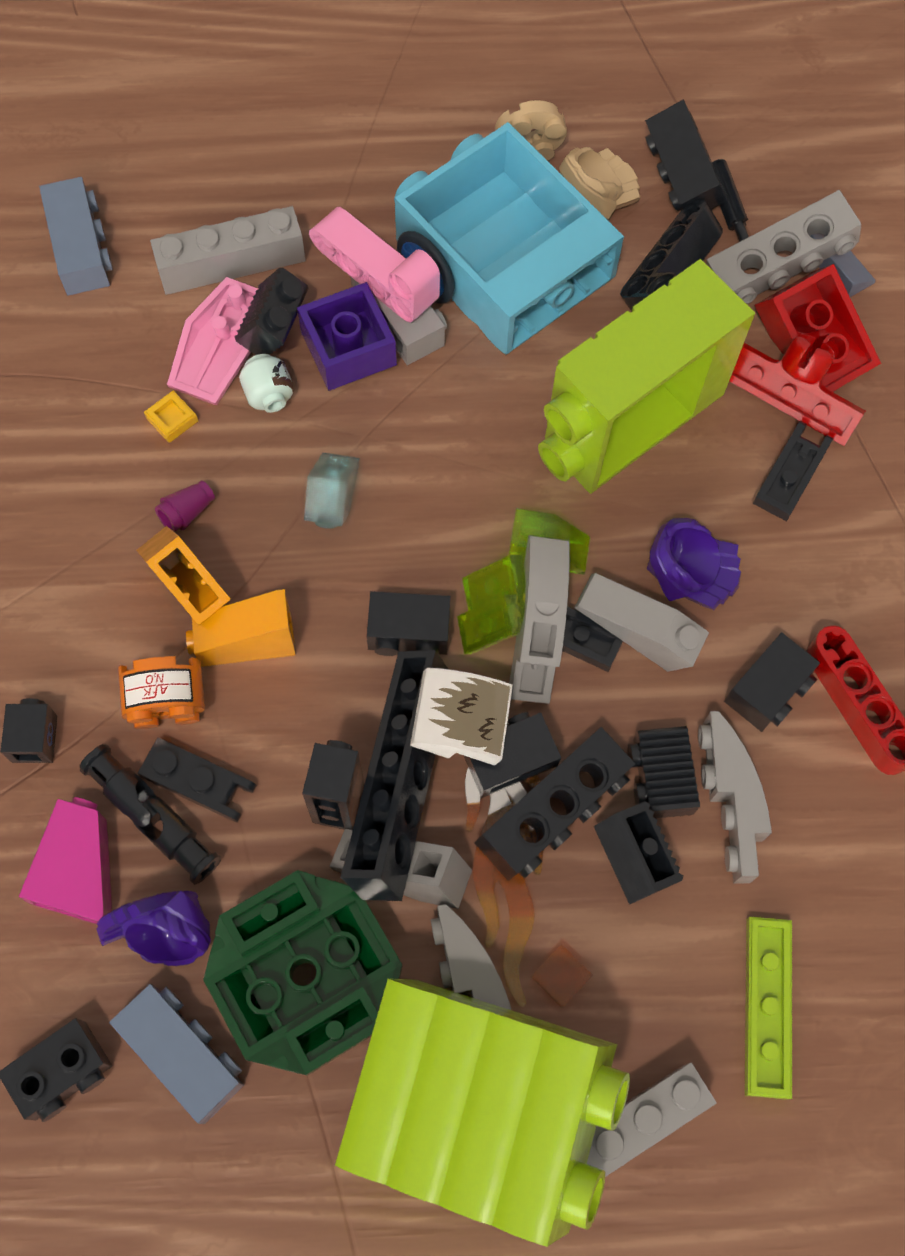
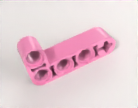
[309,207,440,323]

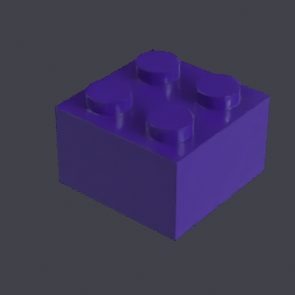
[297,282,397,391]

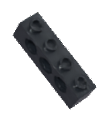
[474,727,635,881]

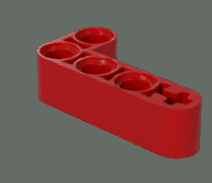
[806,625,905,775]

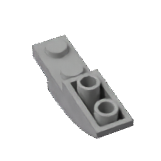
[509,535,570,704]
[698,711,772,884]
[430,904,511,1010]

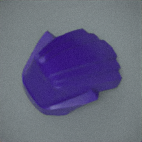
[647,518,741,610]
[96,891,211,966]

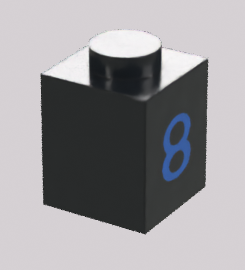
[0,698,58,763]

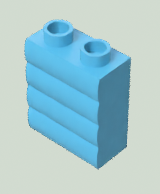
[394,122,624,355]

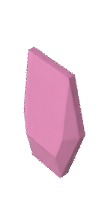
[167,277,258,406]

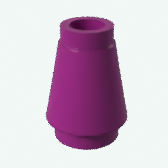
[155,480,215,532]

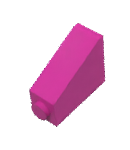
[19,797,112,924]

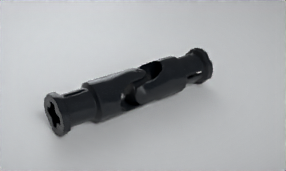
[79,744,221,885]

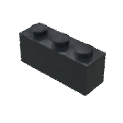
[645,99,729,212]
[302,740,364,830]

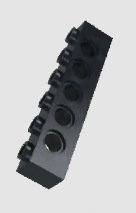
[341,650,449,901]

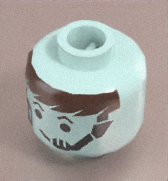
[239,354,294,412]

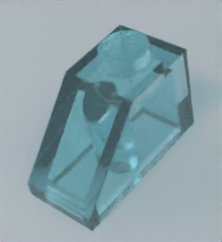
[304,453,360,528]

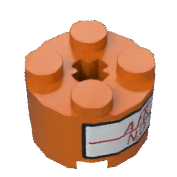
[118,656,205,729]

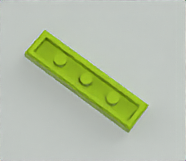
[745,917,792,1100]

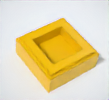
[144,390,198,443]

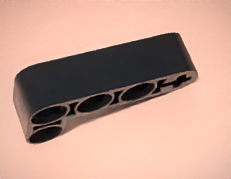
[620,199,723,311]

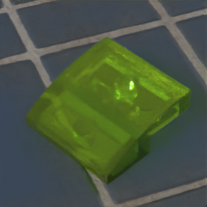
[457,555,526,655]

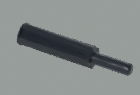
[712,159,749,242]

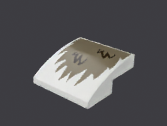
[410,668,513,766]

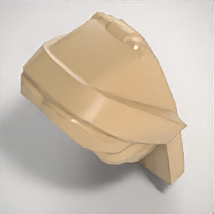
[559,147,640,220]

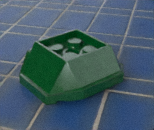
[203,870,403,1076]

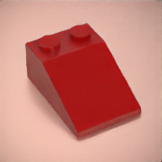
[754,264,881,392]

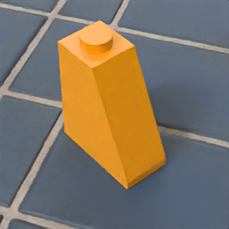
[136,526,231,625]
[186,589,296,667]

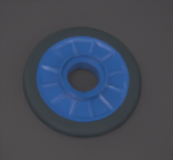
[397,231,454,304]

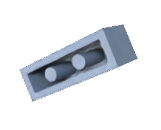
[39,177,113,296]
[109,984,244,1125]

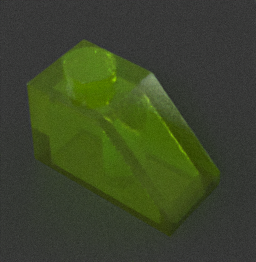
[508,508,590,575]

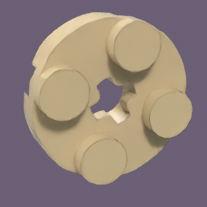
[495,100,567,161]

